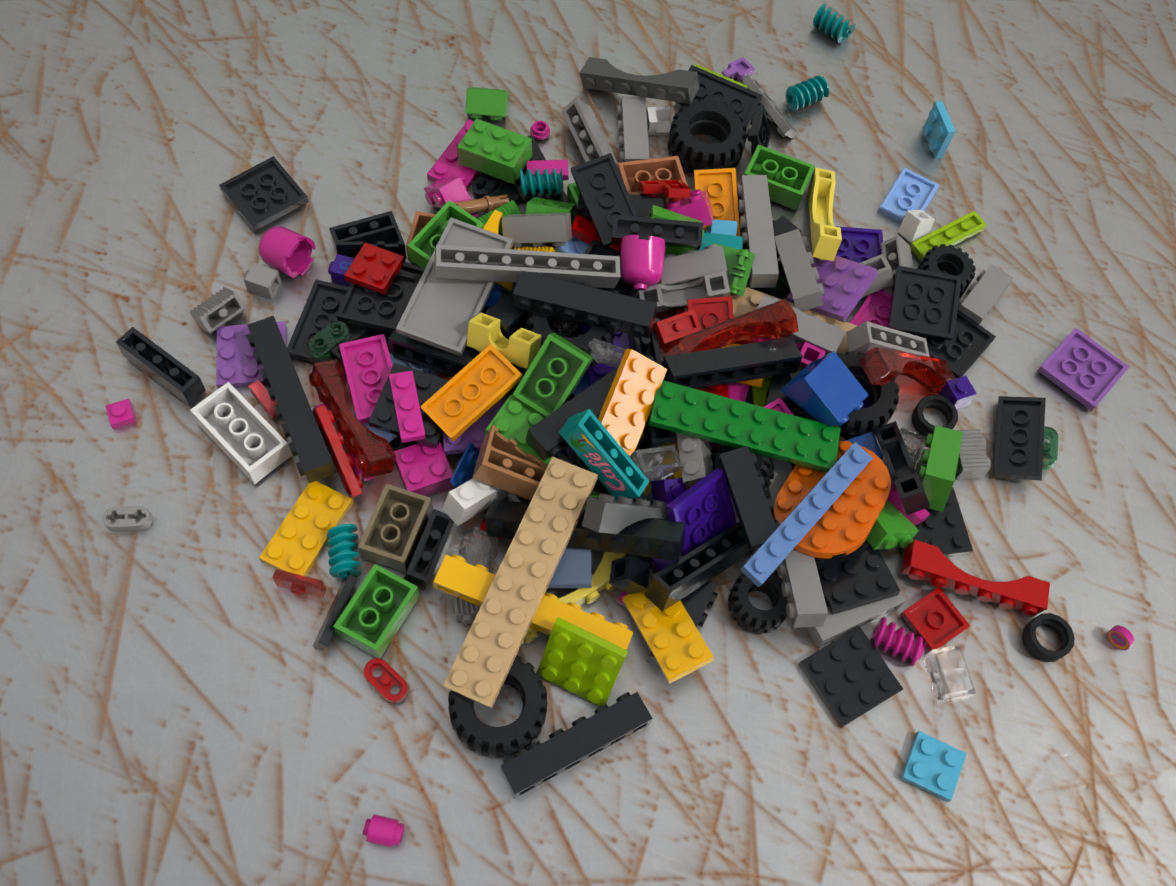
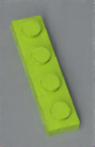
[910,211,987,261]

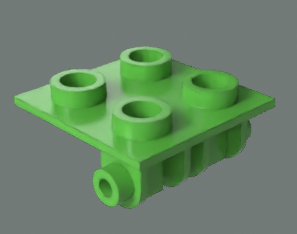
[712,243,755,296]

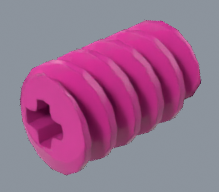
[870,617,927,667]

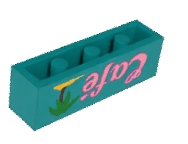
[559,409,649,499]

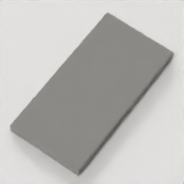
[396,217,513,356]

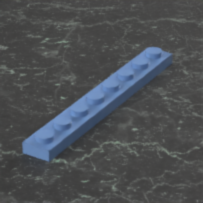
[740,442,873,587]

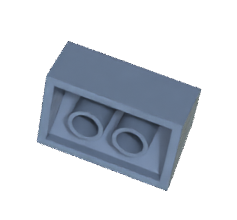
[548,547,593,588]

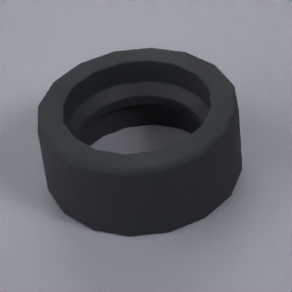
[912,395,958,437]
[1022,613,1075,662]

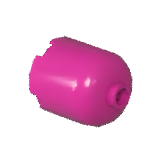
[259,226,316,278]
[620,235,666,291]

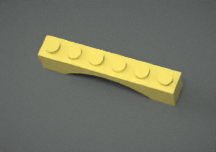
[808,168,842,261]
[522,551,625,644]

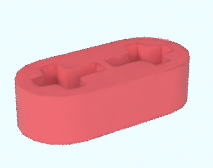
[248,380,278,419]

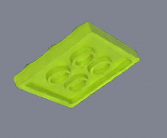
[537,617,628,706]

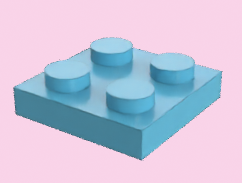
[922,101,956,159]
[900,731,967,802]

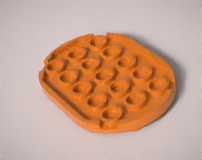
[773,441,891,559]

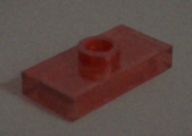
[272,569,326,598]

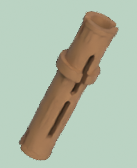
[453,194,509,214]

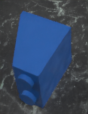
[781,351,868,427]

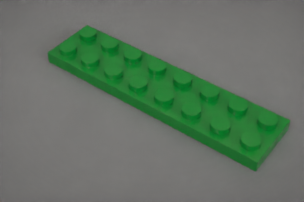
[648,381,841,472]

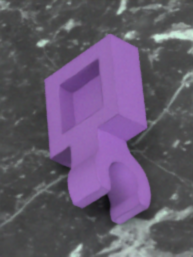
[722,57,755,81]

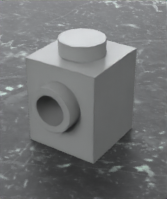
[244,263,282,300]

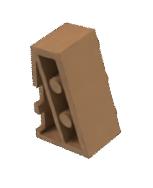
[472,425,548,500]

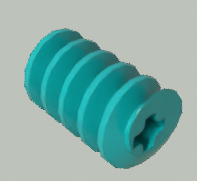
[813,3,856,43]
[785,75,829,112]
[520,168,563,196]
[327,524,361,579]

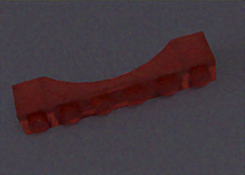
[659,298,799,362]
[859,347,956,393]
[309,359,396,478]

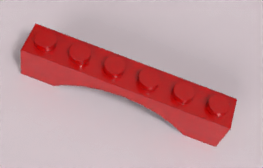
[901,540,1050,616]

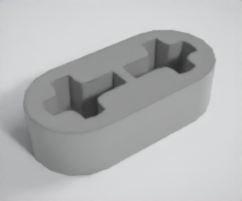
[102,506,153,532]

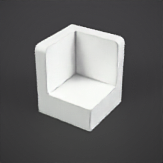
[647,106,671,136]
[898,210,935,243]

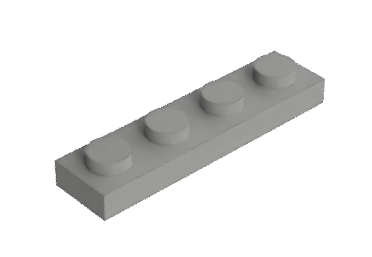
[742,75,799,139]

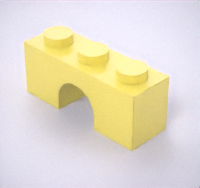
[467,313,542,369]

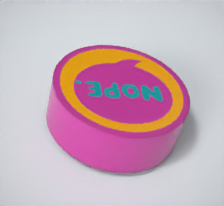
[1107,625,1134,650]

